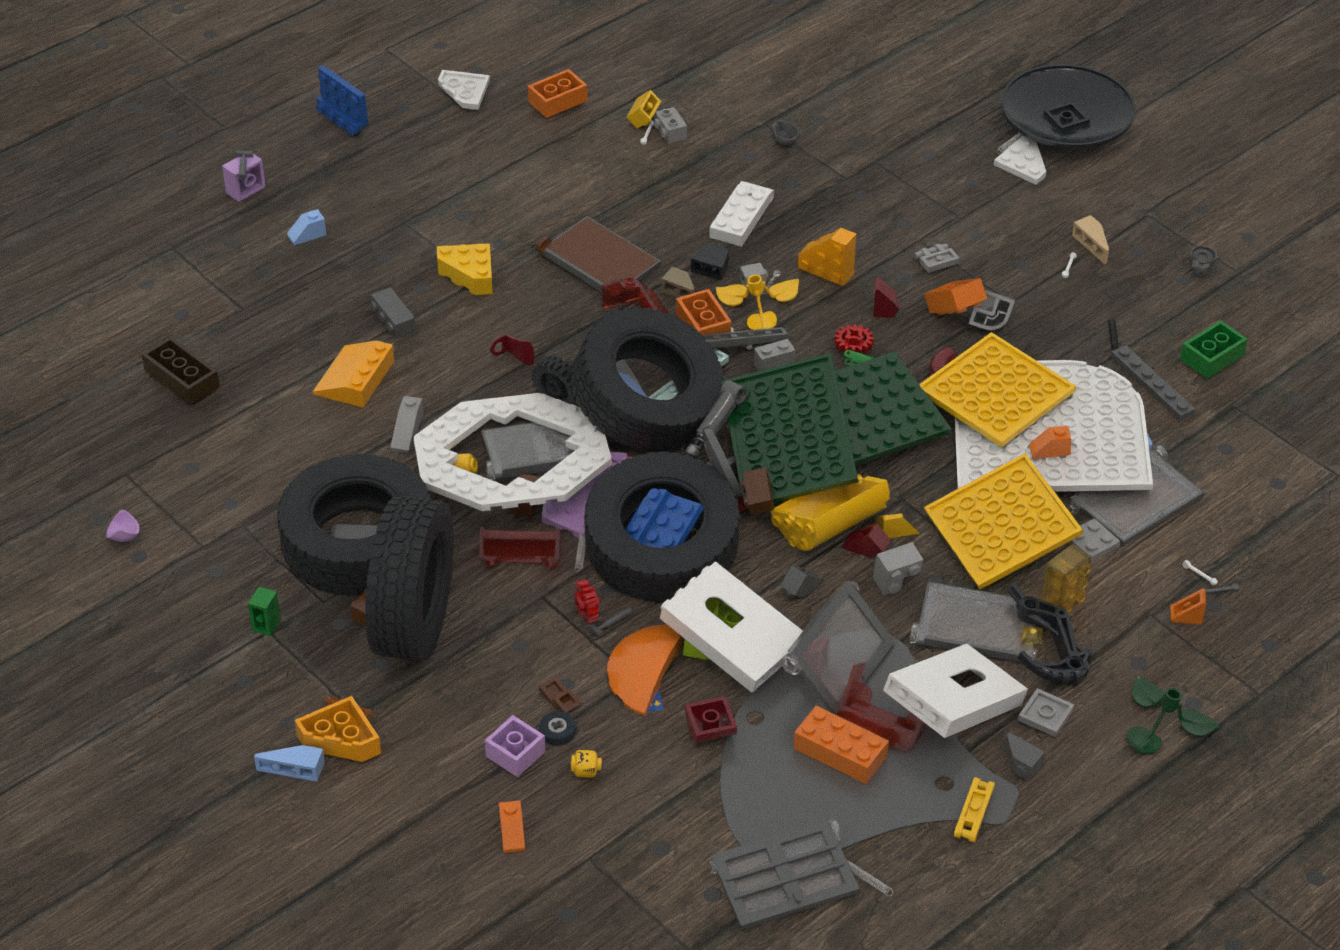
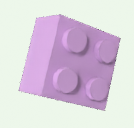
[222,154,266,202]
[485,715,546,777]

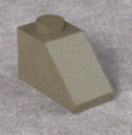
[662,267,694,298]

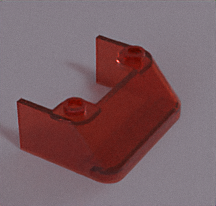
[602,277,669,314]
[479,527,563,567]
[837,662,927,751]

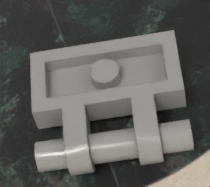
[914,243,960,273]

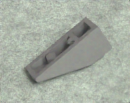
[390,396,423,453]

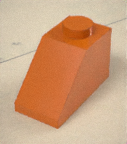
[1029,426,1071,459]
[499,801,525,853]

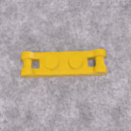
[954,777,995,843]

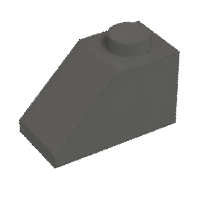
[780,565,824,598]
[1005,732,1045,781]

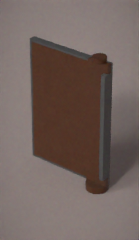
[536,216,661,299]

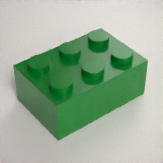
[1180,320,1248,379]

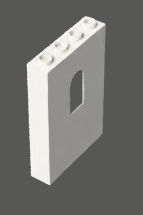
[660,561,803,693]
[883,644,1028,738]

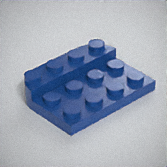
[316,65,368,136]
[625,488,704,548]

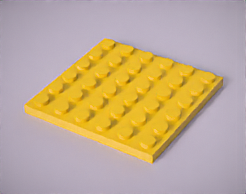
[919,332,1076,447]
[924,453,1084,590]

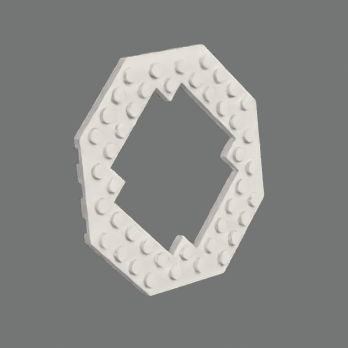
[413,393,612,511]

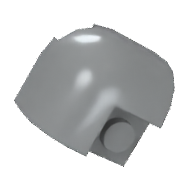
[969,290,1015,330]

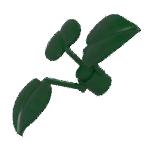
[1127,675,1219,754]

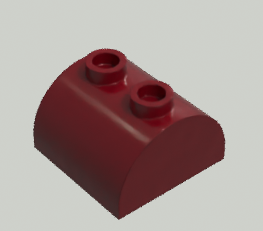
[685,696,737,743]

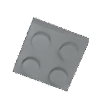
[1068,518,1120,563]
[1018,688,1075,737]

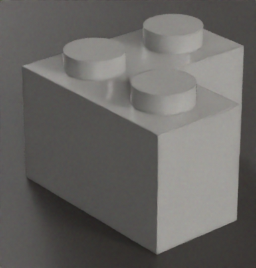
[873,542,924,596]

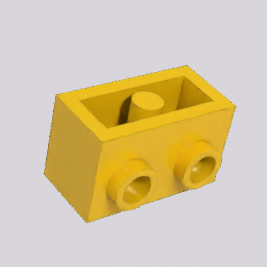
[626,90,661,129]

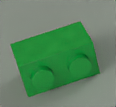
[248,587,281,636]

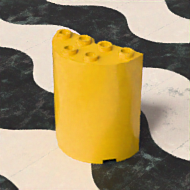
[770,474,890,551]

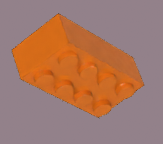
[793,706,889,784]

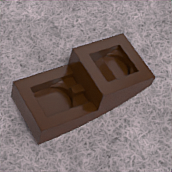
[538,676,582,713]

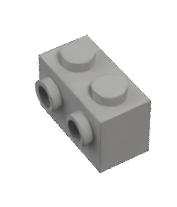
[654,107,687,144]
[754,339,795,371]

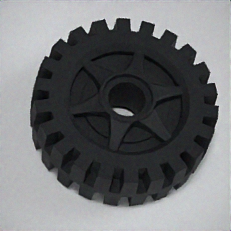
[531,356,577,405]

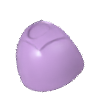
[106,510,139,542]

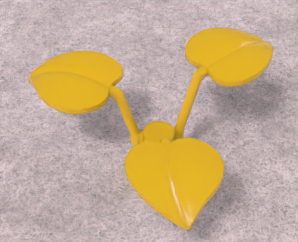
[716,274,799,330]

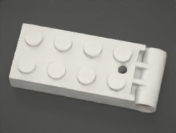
[710,181,775,247]

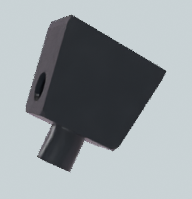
[691,243,729,281]

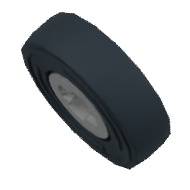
[539,711,577,746]

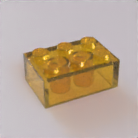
[1041,544,1092,613]

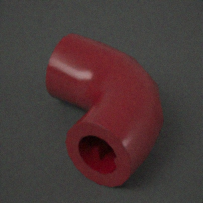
[929,347,956,375]

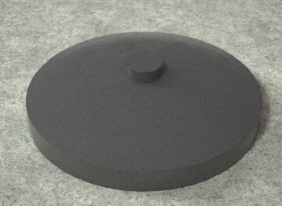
[702,425,743,498]

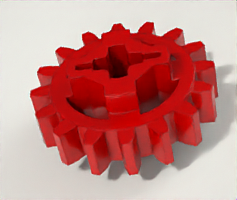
[834,324,874,354]
[574,579,600,624]

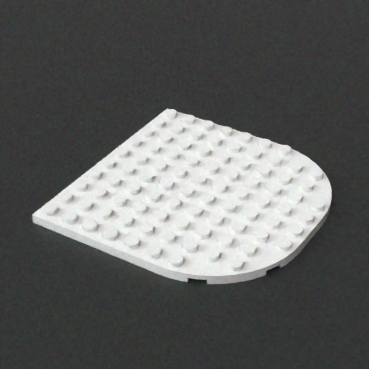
[955,360,1153,491]

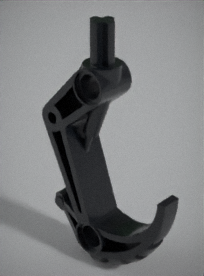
[1007,584,1093,685]

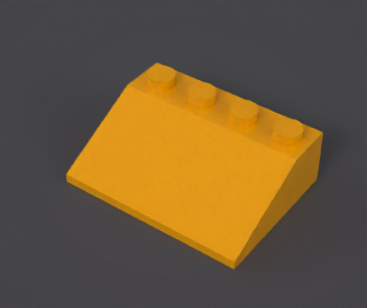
[313,340,394,408]

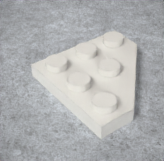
[438,70,490,110]
[994,136,1046,185]

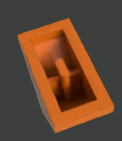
[1170,588,1206,625]

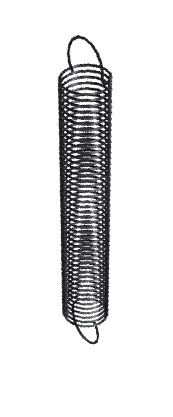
[1108,316,1119,350]

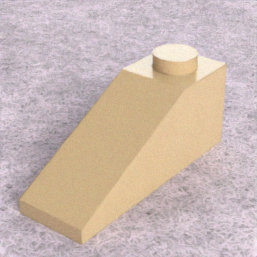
[1072,215,1109,264]

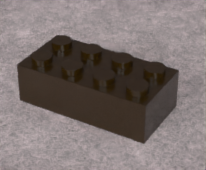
[142,336,220,405]

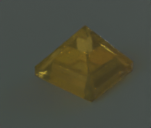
[1022,626,1043,646]

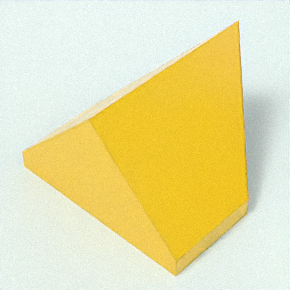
[874,513,919,538]

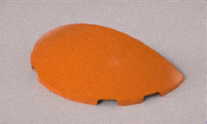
[607,624,685,716]

